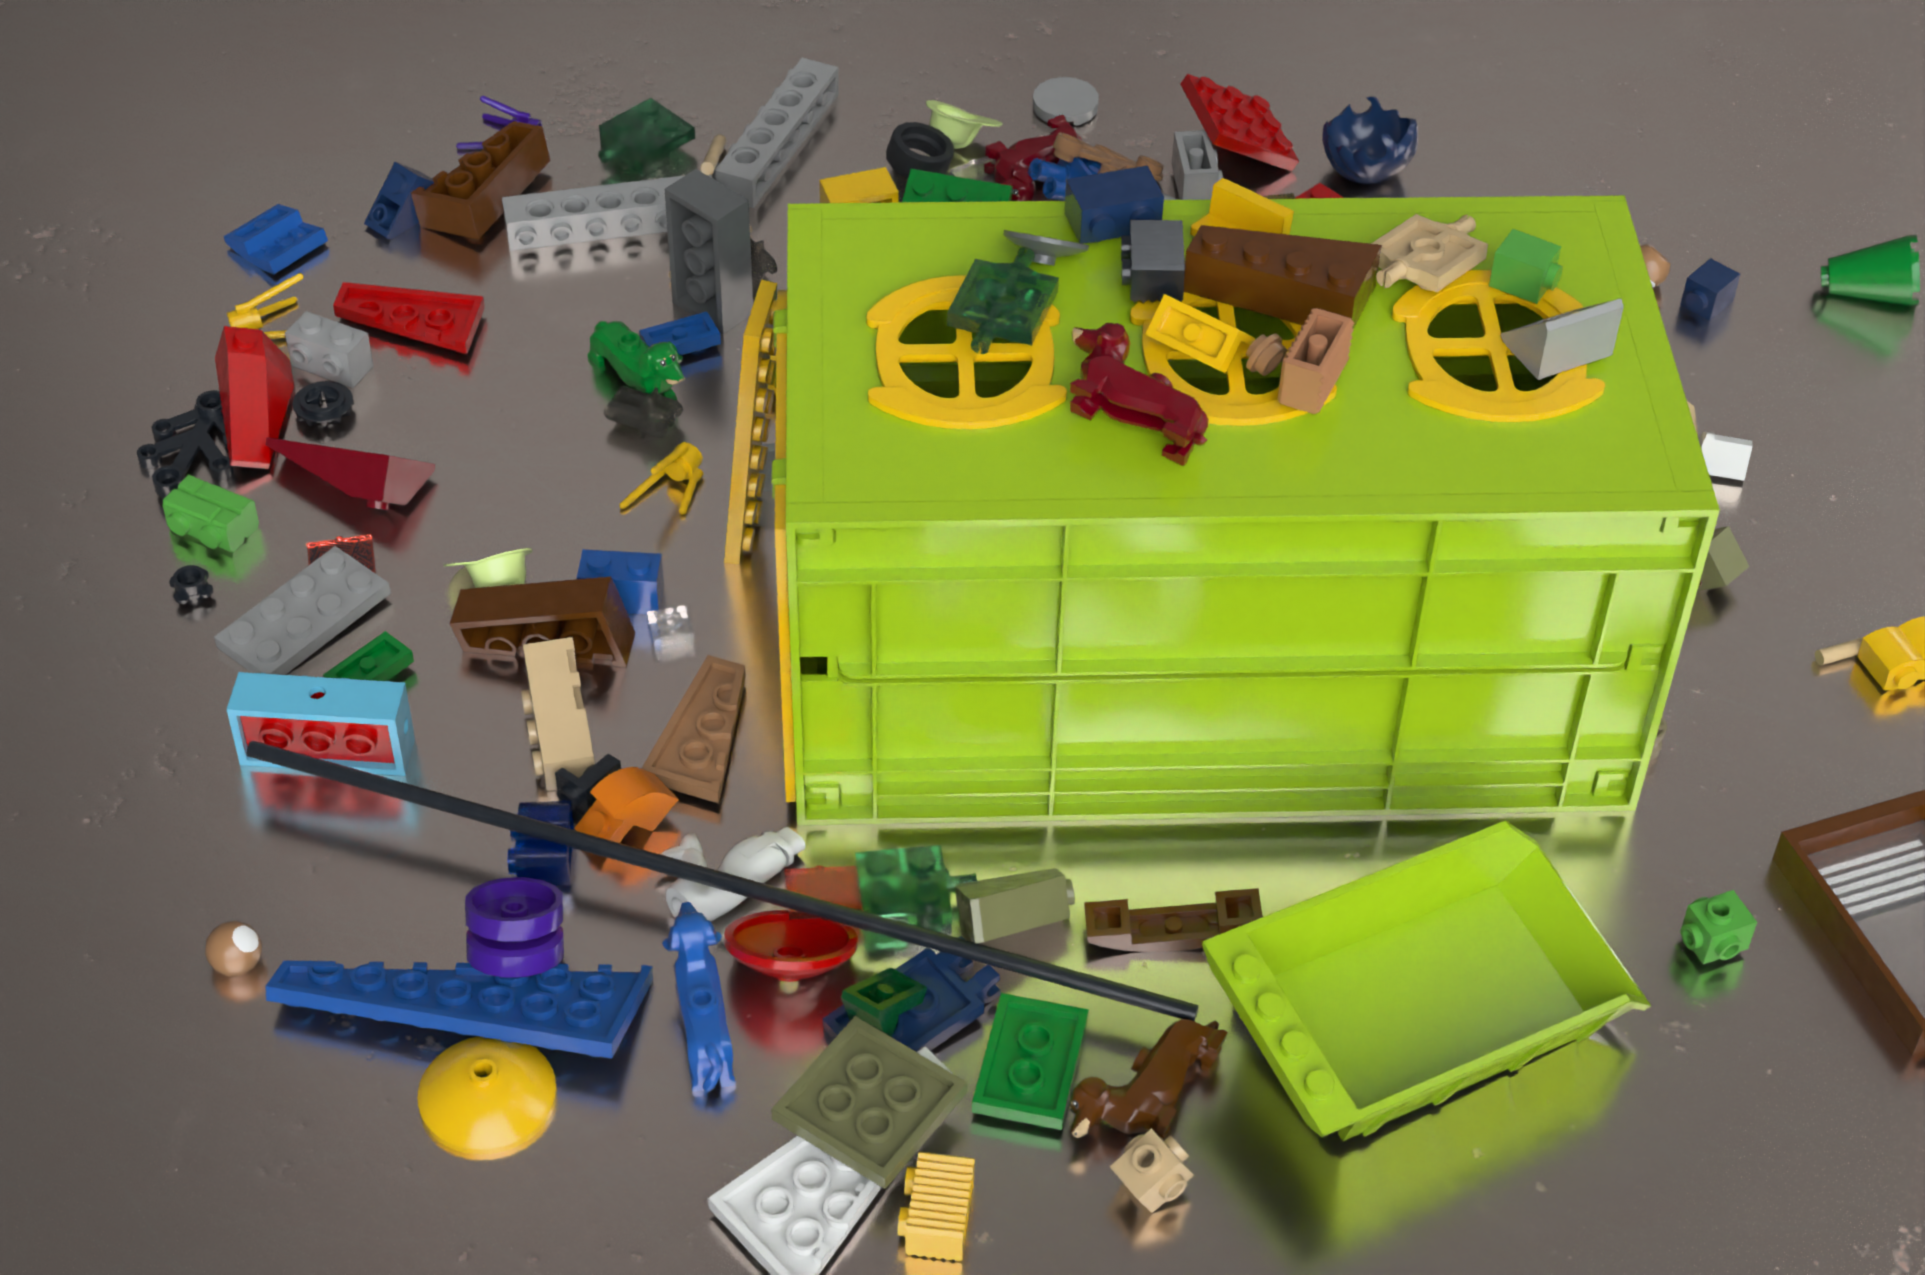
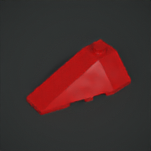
[215,326,294,469]

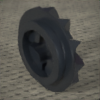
[292,381,354,427]

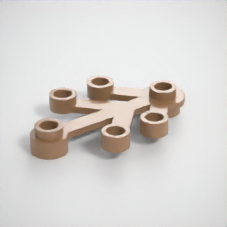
[1053,132,1164,181]

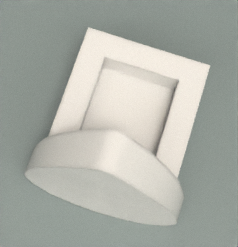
[1699,431,1752,481]

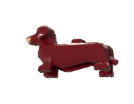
[984,114,1082,201]
[1070,323,1209,466]

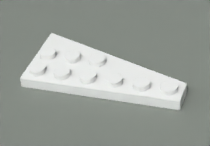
[708,1047,952,1275]

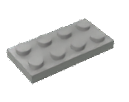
[214,546,391,675]

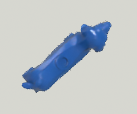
[662,902,736,1092]

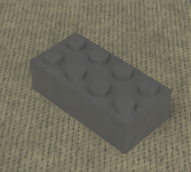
[664,169,753,334]

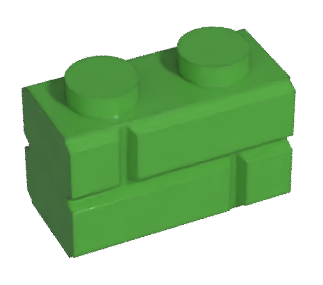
[162,475,259,553]

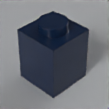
[1680,258,1741,321]

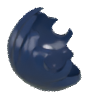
[1322,96,1418,185]

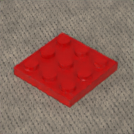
[1180,74,1299,171]

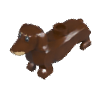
[1069,1019,1228,1140]

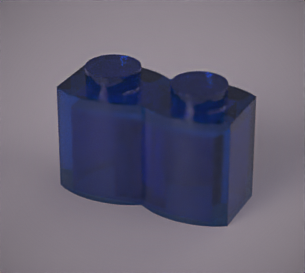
[507,800,574,886]

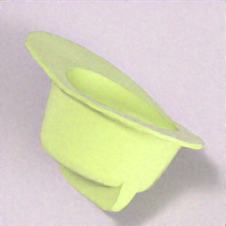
[926,100,1002,149]
[443,548,532,588]

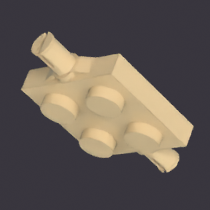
[1371,214,1488,292]

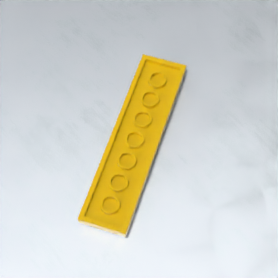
[724,280,777,564]

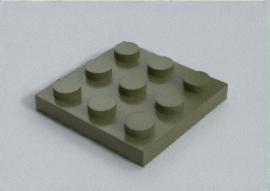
[771,1016,967,1189]

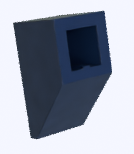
[364,162,434,240]

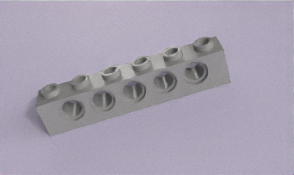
[712,58,839,208]
[502,175,712,251]

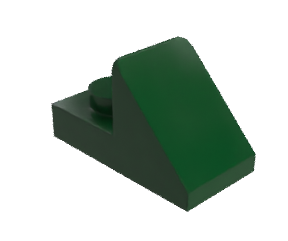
[841,967,927,1037]

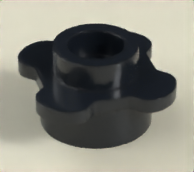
[169,565,214,604]

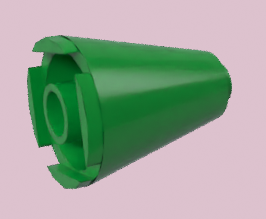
[1820,234,1920,306]

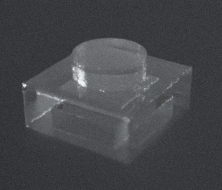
[647,605,694,651]

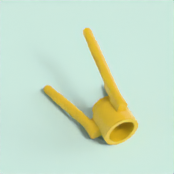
[226,273,304,339]
[619,441,704,515]

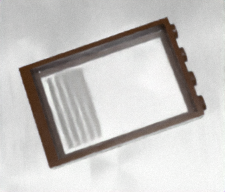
[1772,789,1925,1056]

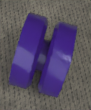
[465,877,564,978]

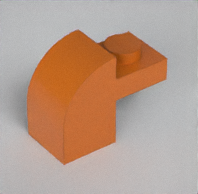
[574,767,679,858]

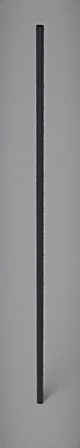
[247,740,1199,1022]

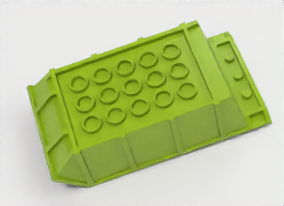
[1202,821,1651,1141]

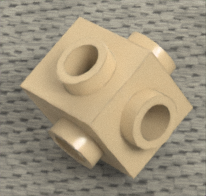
[1110,1128,1194,1213]

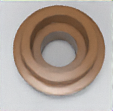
[1246,333,1287,376]

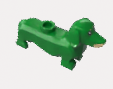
[587,321,685,414]

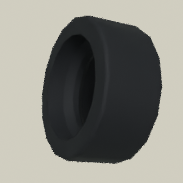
[886,122,954,178]

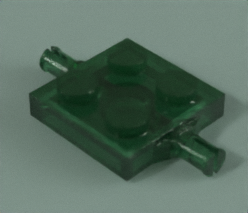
[947,247,1059,354]

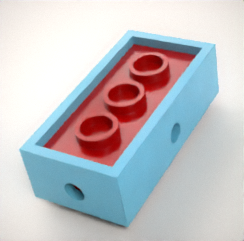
[226,672,415,776]

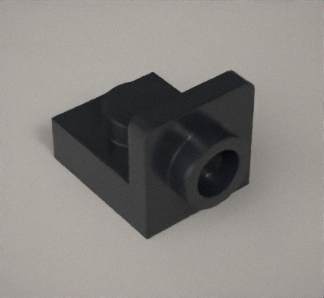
[555,753,621,815]

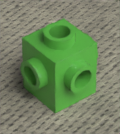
[1680,890,1757,964]

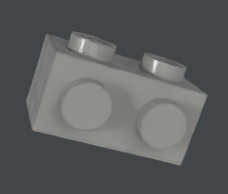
[1172,130,1223,200]
[285,311,373,388]

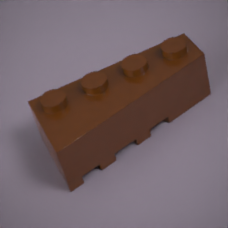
[411,121,551,239]
[1184,225,1382,329]
[449,576,636,667]

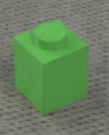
[1489,229,1563,304]

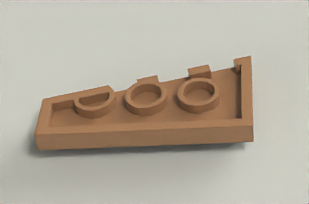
[641,655,746,804]

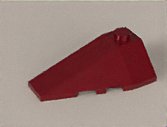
[265,437,435,510]

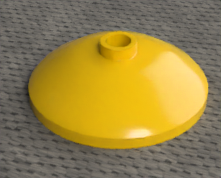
[417,1036,557,1155]

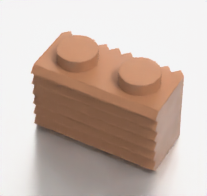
[1277,308,1354,414]

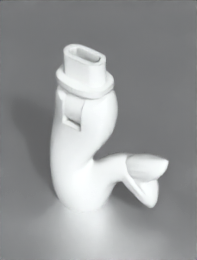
[661,827,806,921]

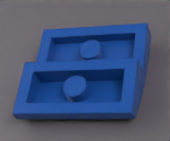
[224,204,328,274]

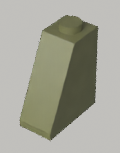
[954,868,1075,944]

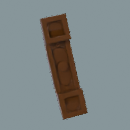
[1084,888,1263,952]

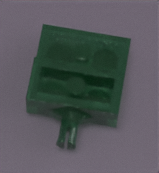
[598,98,695,178]
[855,845,977,934]

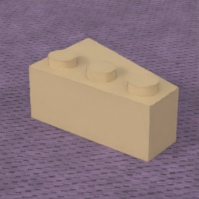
[521,637,595,792]

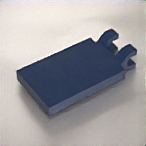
[822,936,1001,1052]

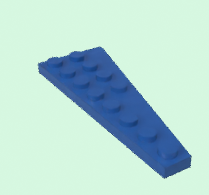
[265,960,653,1059]

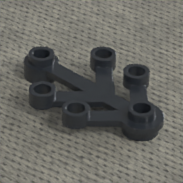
[137,390,234,499]

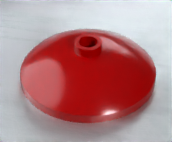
[724,910,858,982]

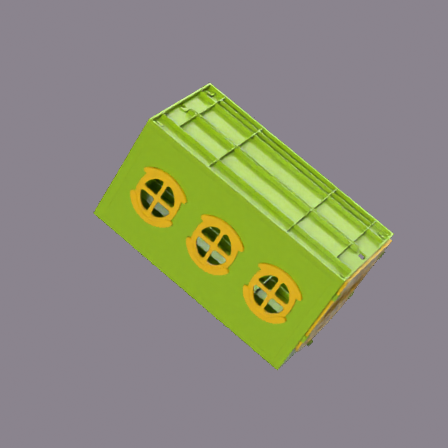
[771,195,1720,825]

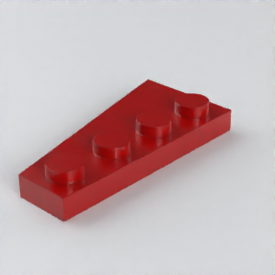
[333,282,485,354]

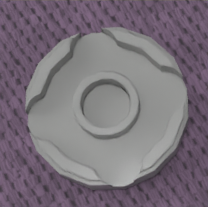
[1033,77,1099,126]

